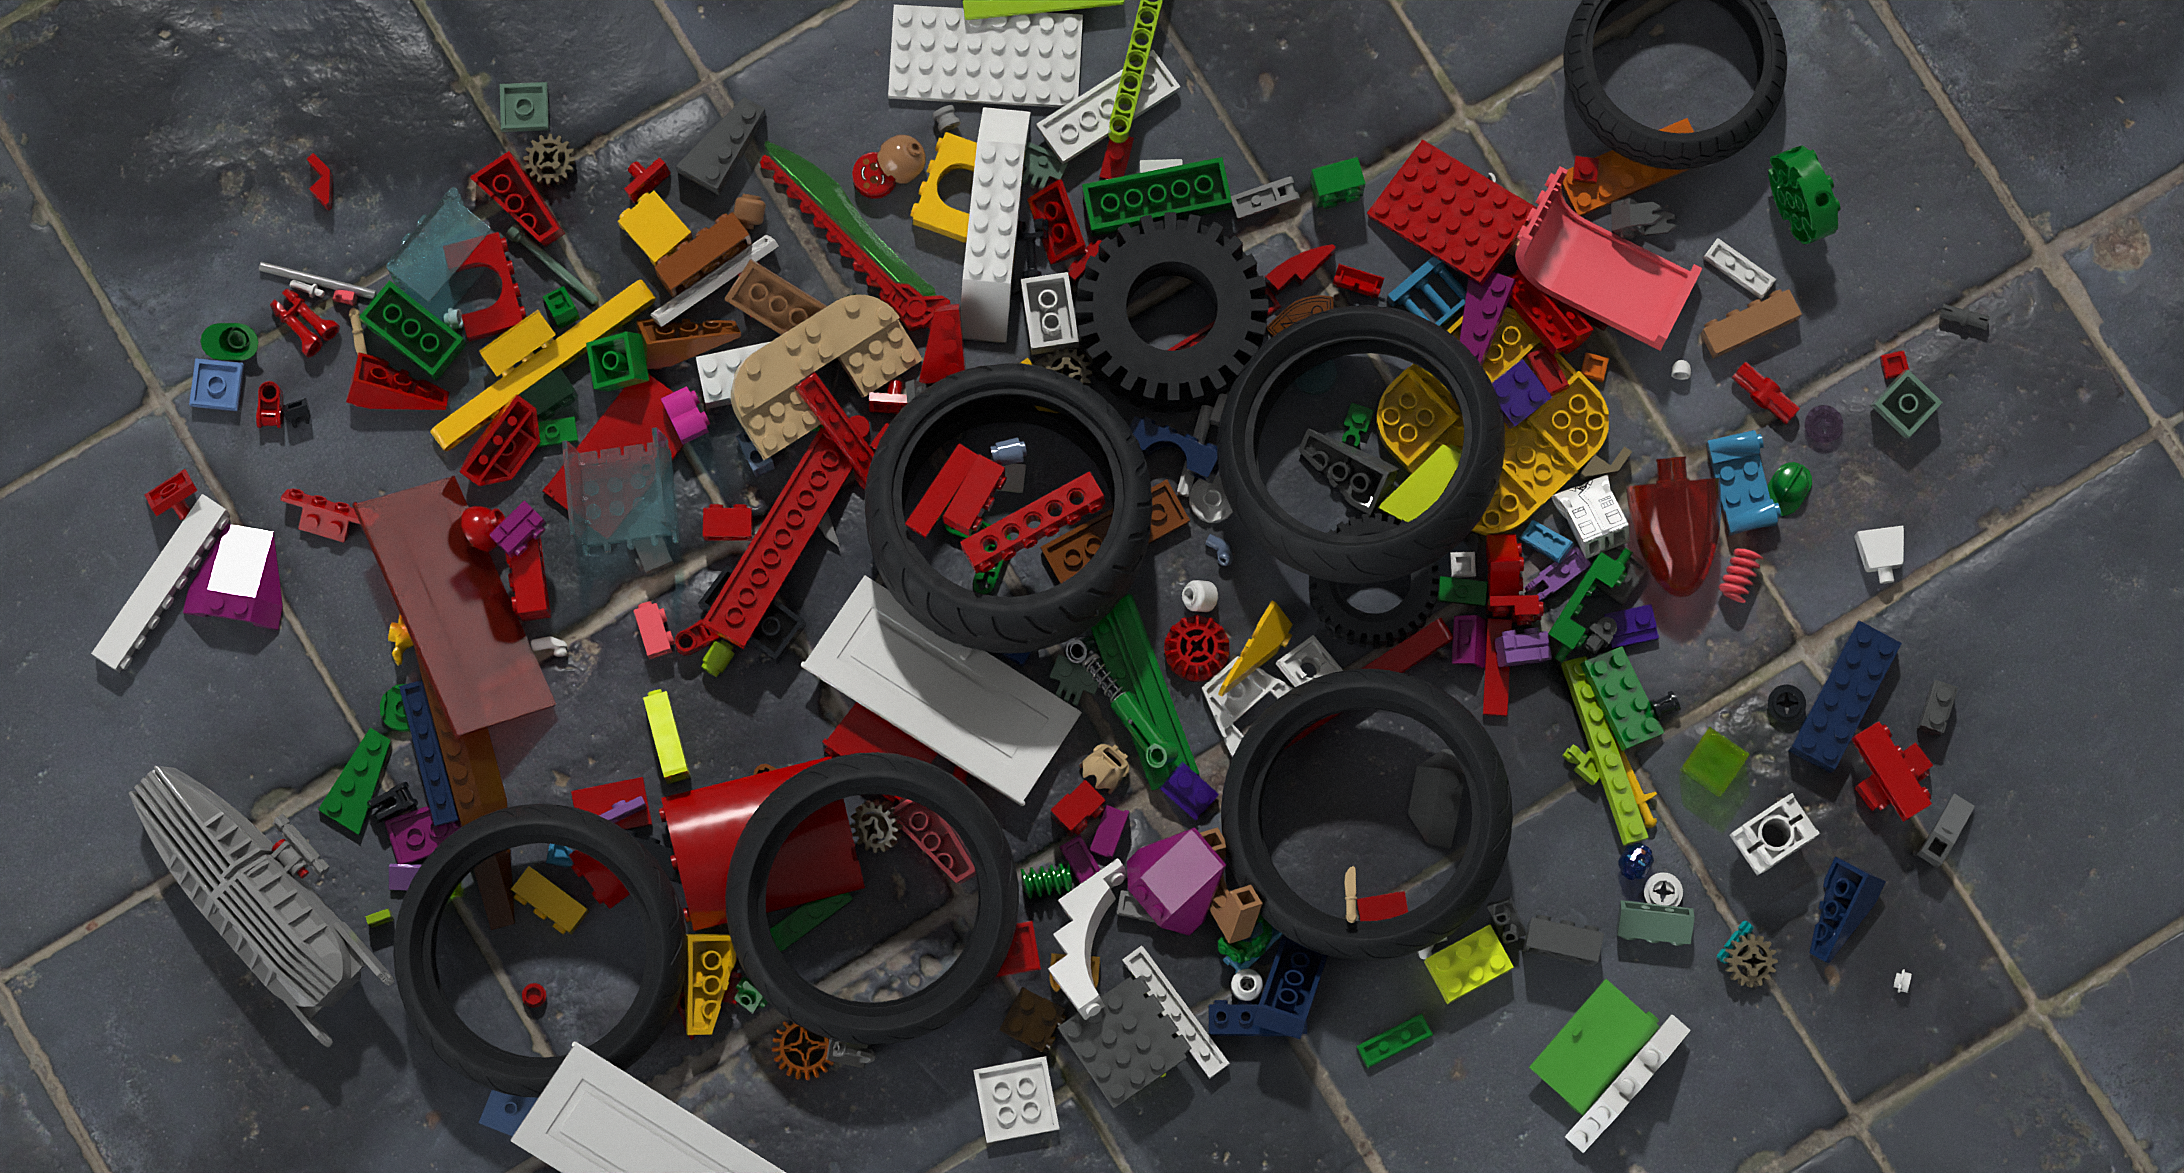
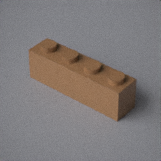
[1701,289,1802,359]

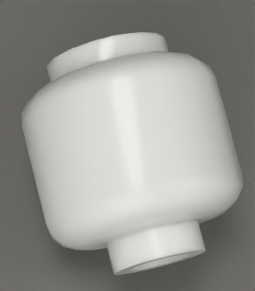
[1182,580,1218,612]
[1231,969,1263,1001]

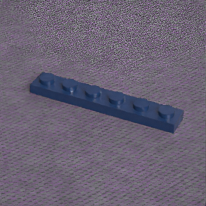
[399,680,459,827]

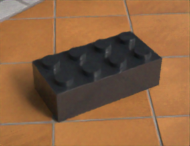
[698,565,806,664]

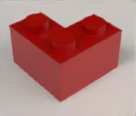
[1486,534,1524,597]
[1050,780,1106,837]

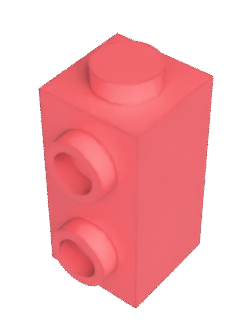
[634,601,675,659]

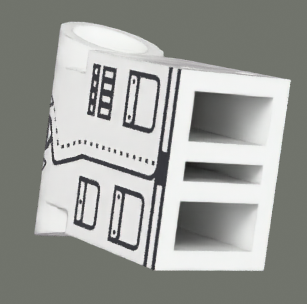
[1552,474,1630,559]

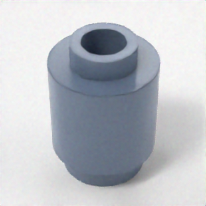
[990,437,1027,466]

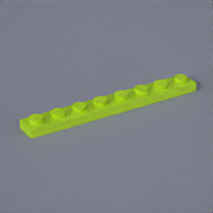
[1561,656,1649,846]

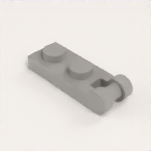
[1231,176,1300,221]

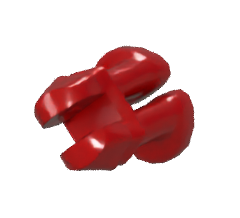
[270,289,340,358]

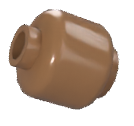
[733,194,766,229]

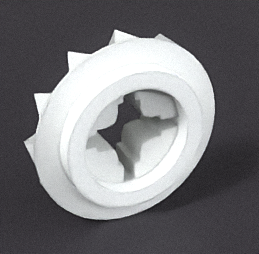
[1643,873,1683,907]

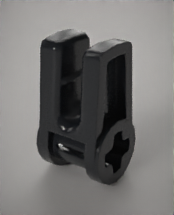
[367,782,419,824]

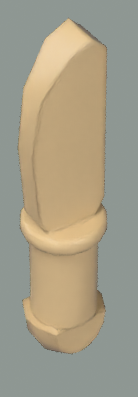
[349,308,367,354]
[1344,866,1357,923]

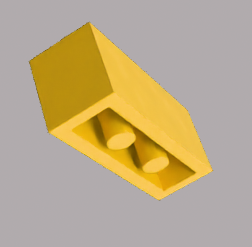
[479,309,556,377]
[511,866,589,935]

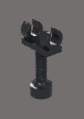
[1016,218,1049,279]

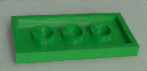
[1580,646,1664,751]

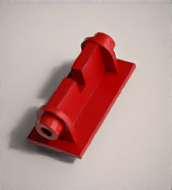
[1332,264,1384,299]

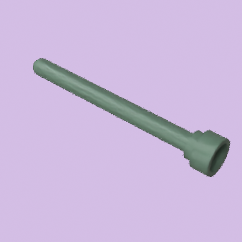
[505,222,599,305]

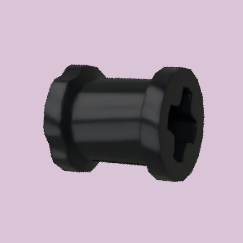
[1649,691,1681,720]

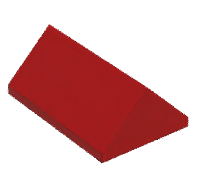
[1027,179,1086,264]

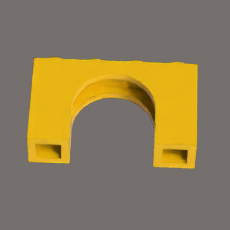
[910,132,977,243]

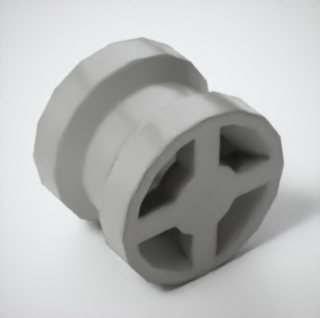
[932,105,961,133]

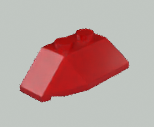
[459,394,540,486]

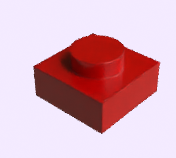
[1572,156,1599,184]

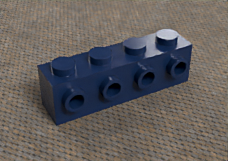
[1208,1000,1307,1036]

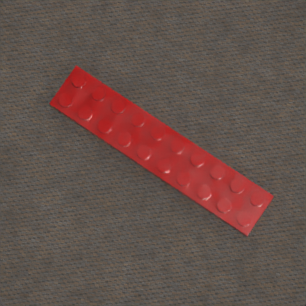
[701,427,853,649]

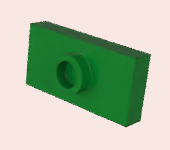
[536,417,579,448]
[1437,576,1487,607]

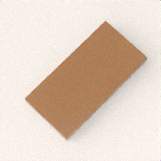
[725,259,827,335]

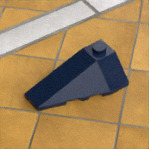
[1810,857,1886,963]

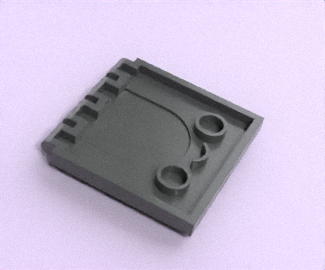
[1057,976,1192,1109]

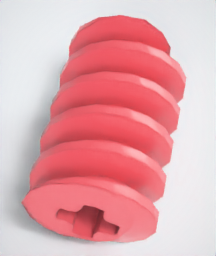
[1718,548,1763,603]

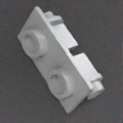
[826,1039,876,1069]

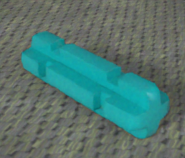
[1716,920,1754,964]

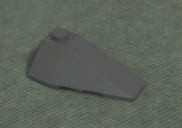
[1298,429,1399,515]

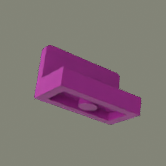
[1452,615,1487,668]
[1089,805,1130,860]

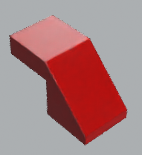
[307,153,333,211]

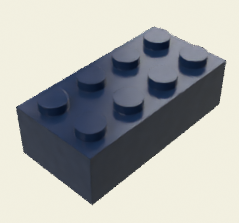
[1253,935,1328,1040]

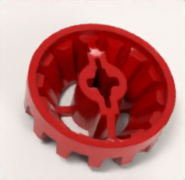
[1164,615,1229,682]

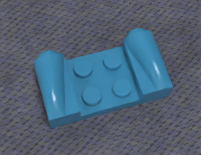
[1706,430,1781,536]

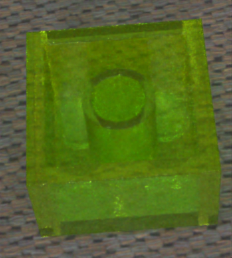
[1679,727,1750,798]

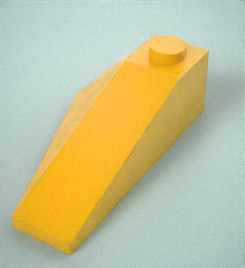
[1218,600,1293,696]
[684,934,736,1035]

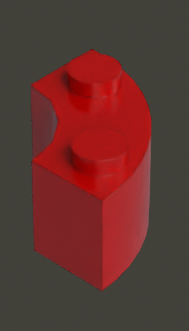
[568,850,630,909]

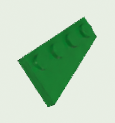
[318,728,392,836]

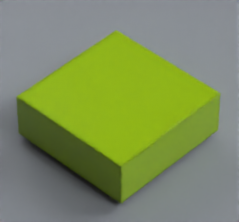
[365,908,394,928]

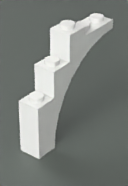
[1565,1015,1691,1153]

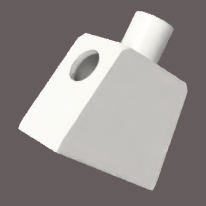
[1854,526,1904,584]

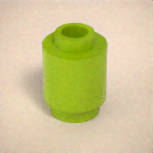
[701,640,735,677]

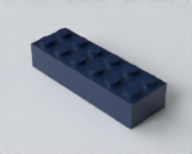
[1788,620,1902,773]

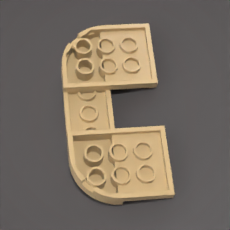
[731,295,923,460]

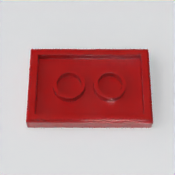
[571,777,652,830]

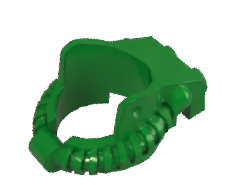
[1218,914,1272,964]

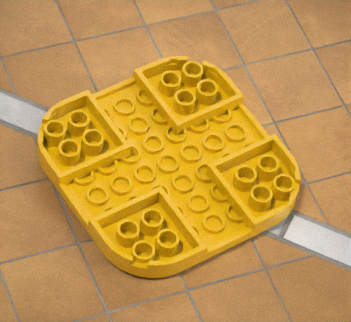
[1376,307,1609,535]

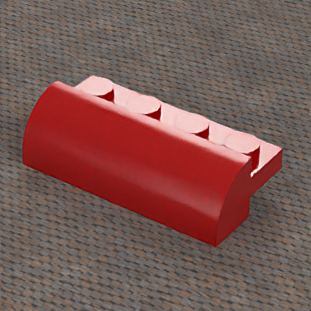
[1507,268,1594,355]

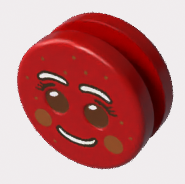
[852,152,896,199]

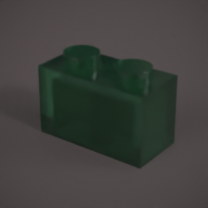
[520,367,578,421]

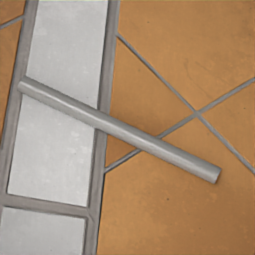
[259,262,377,299]

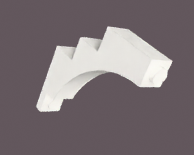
[1048,858,1127,1020]

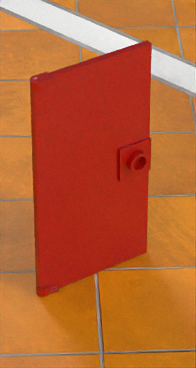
[542,373,701,541]

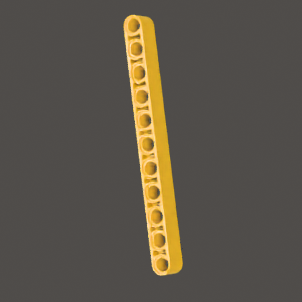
[430,280,656,452]

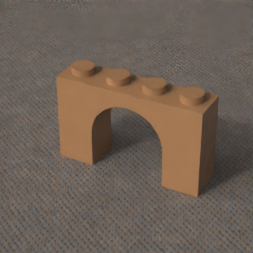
[1200,827,1262,944]

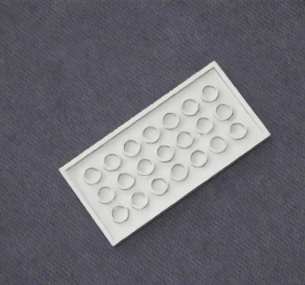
[888,5,1083,108]

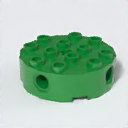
[1768,145,1841,244]

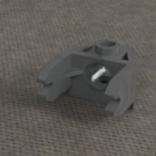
[1611,198,1677,239]

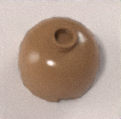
[877,135,926,184]

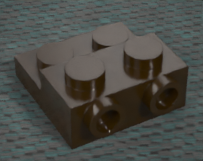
[999,987,1067,1054]

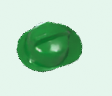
[200,323,259,360]
[1767,462,1812,516]

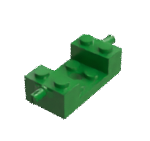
[1548,548,1633,663]

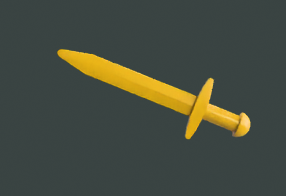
[1611,730,1657,828]

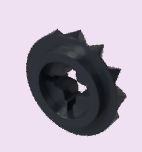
[1767,684,1806,723]

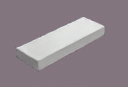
[1703,238,1776,300]

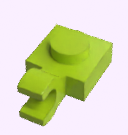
[1562,744,1600,785]

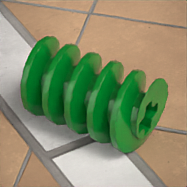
[1020,862,1072,899]

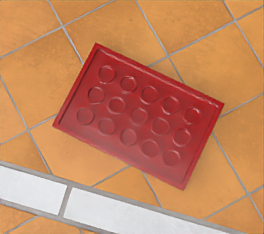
[1367,139,1537,286]

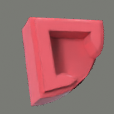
[332,290,358,306]

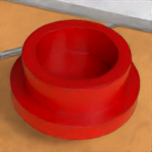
[522,983,547,1008]

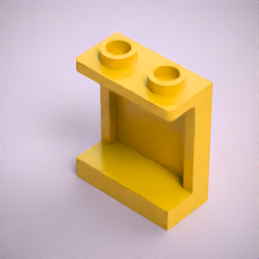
[618,191,693,266]

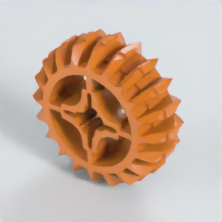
[772,1021,834,1080]

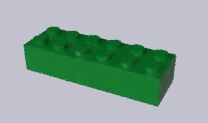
[1082,157,1232,237]

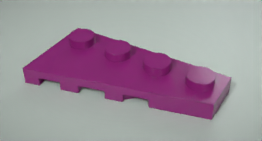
[1460,272,1516,366]

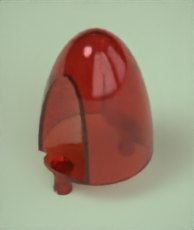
[1626,456,1721,598]

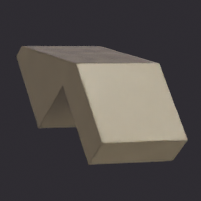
[1579,446,1632,481]

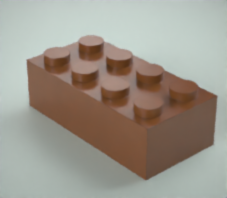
[654,212,752,298]

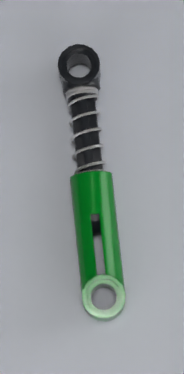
[1066,636,1178,768]

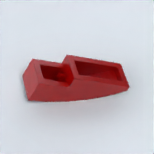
[1264,244,1336,295]

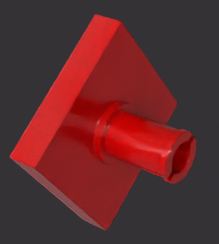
[144,469,198,520]

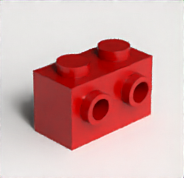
[703,504,753,541]

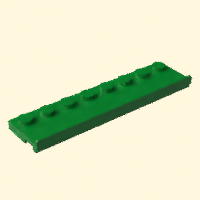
[1091,594,1200,792]

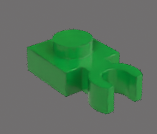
[1342,402,1374,448]

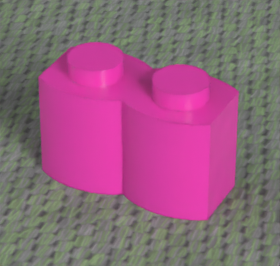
[661,386,710,444]

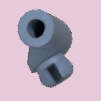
[1205,534,1233,566]

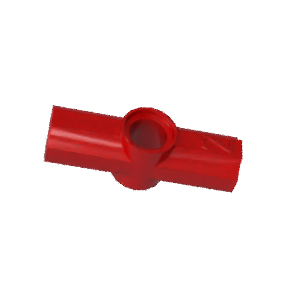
[1732,362,1800,425]

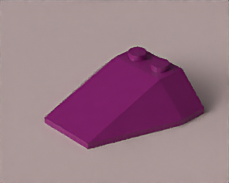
[183,524,283,630]
[1127,827,1226,936]

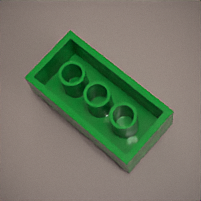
[359,280,467,381]

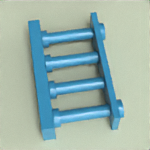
[1386,257,1467,327]

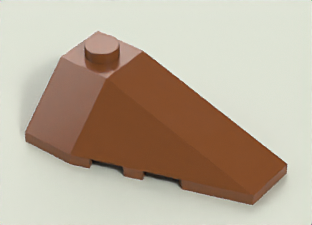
[636,319,741,369]

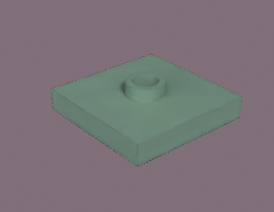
[500,82,549,132]

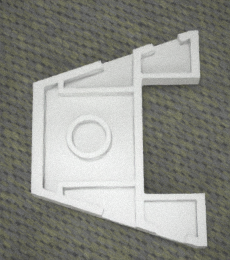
[1202,656,1294,758]

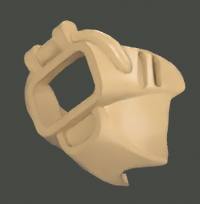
[1079,744,1129,794]

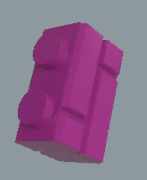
[489,501,546,558]

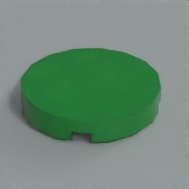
[379,684,411,733]

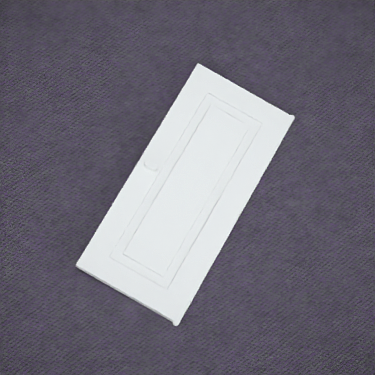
[801,576,1082,806]
[511,1041,786,1173]

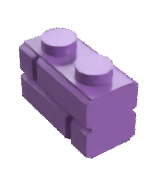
[1494,627,1552,668]

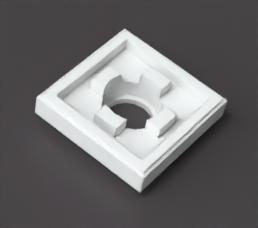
[1276,635,1343,687]

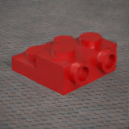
[1486,595,1544,627]

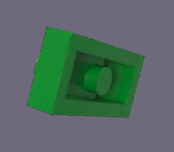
[543,286,580,329]

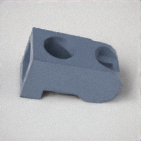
[736,431,775,478]

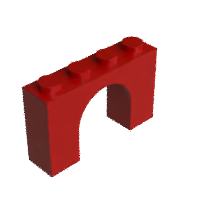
[443,232,527,342]

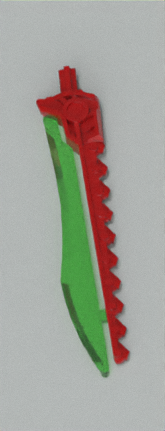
[759,141,951,331]

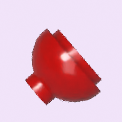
[461,506,506,552]

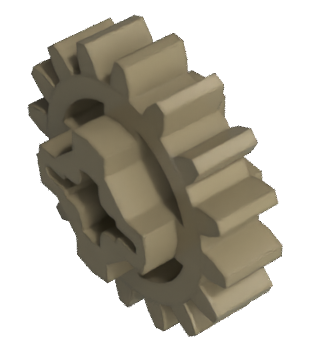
[523,134,576,187]
[1042,347,1092,386]
[850,799,903,853]
[1723,934,1778,987]

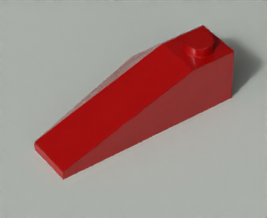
[346,352,449,410]

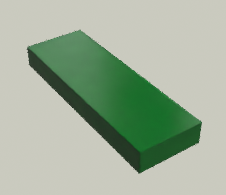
[1356,1013,1433,1069]

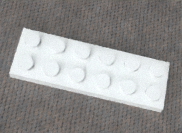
[1036,50,1180,164]

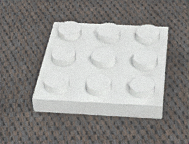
[973,1056,1059,1143]

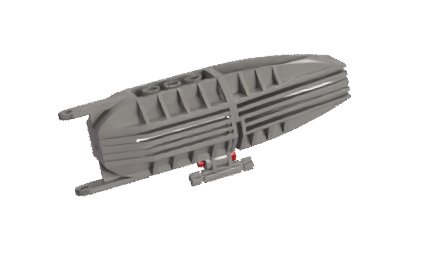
[129,766,394,1047]

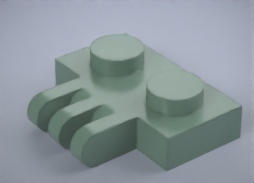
[1022,141,1070,191]
[1050,655,1099,706]

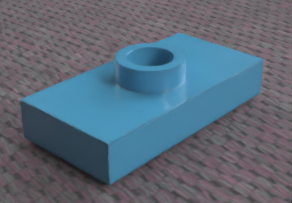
[1519,520,1573,564]

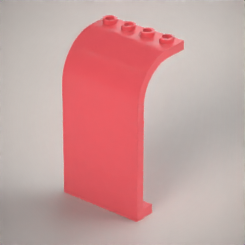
[1515,166,1702,351]

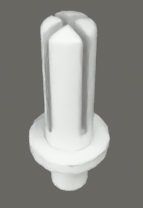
[290,279,325,298]

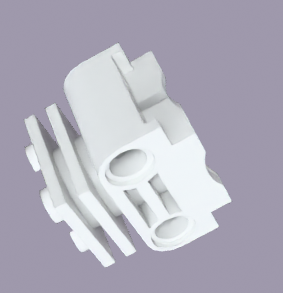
[1730,793,1820,876]

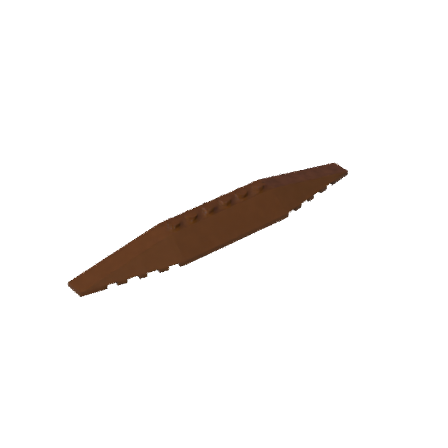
[391,549,515,930]

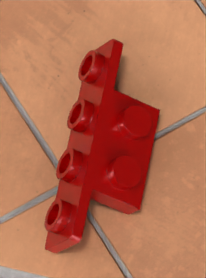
[281,488,379,543]

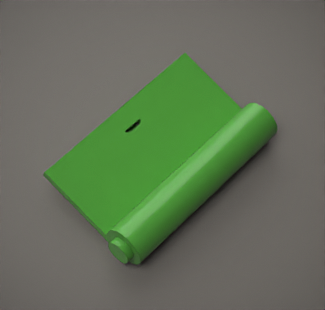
[1529,979,1660,1116]

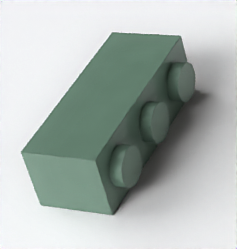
[1616,900,1695,946]

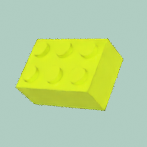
[1424,925,1514,1005]

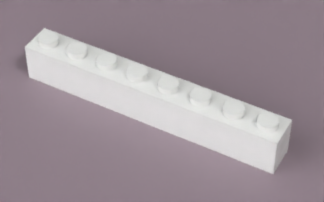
[91,494,230,673]

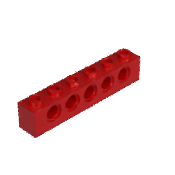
[960,471,1106,574]

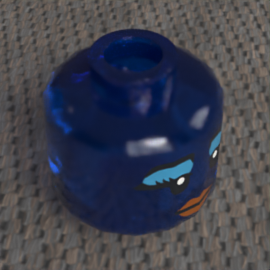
[1618,843,1654,880]

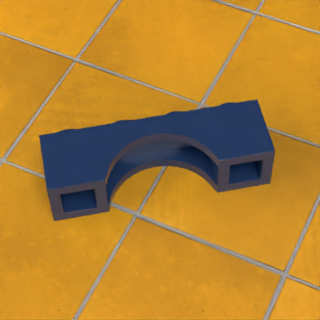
[1129,416,1219,484]

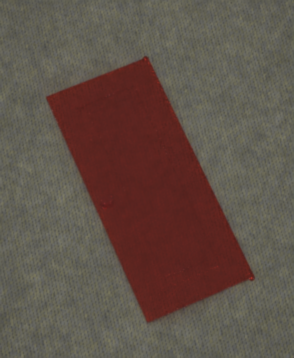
[352,476,556,739]

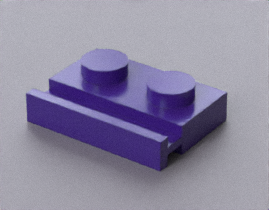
[1604,604,1659,649]
[1159,761,1219,821]

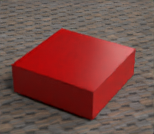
[1880,350,1910,380]

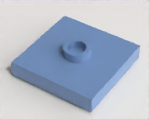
[189,358,244,411]
[479,1090,538,1137]

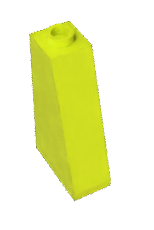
[1379,444,1462,522]
[643,689,691,784]

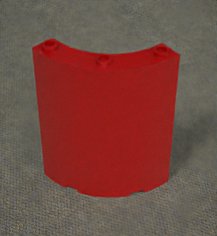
[659,756,865,931]

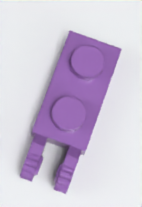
[1524,546,1592,602]

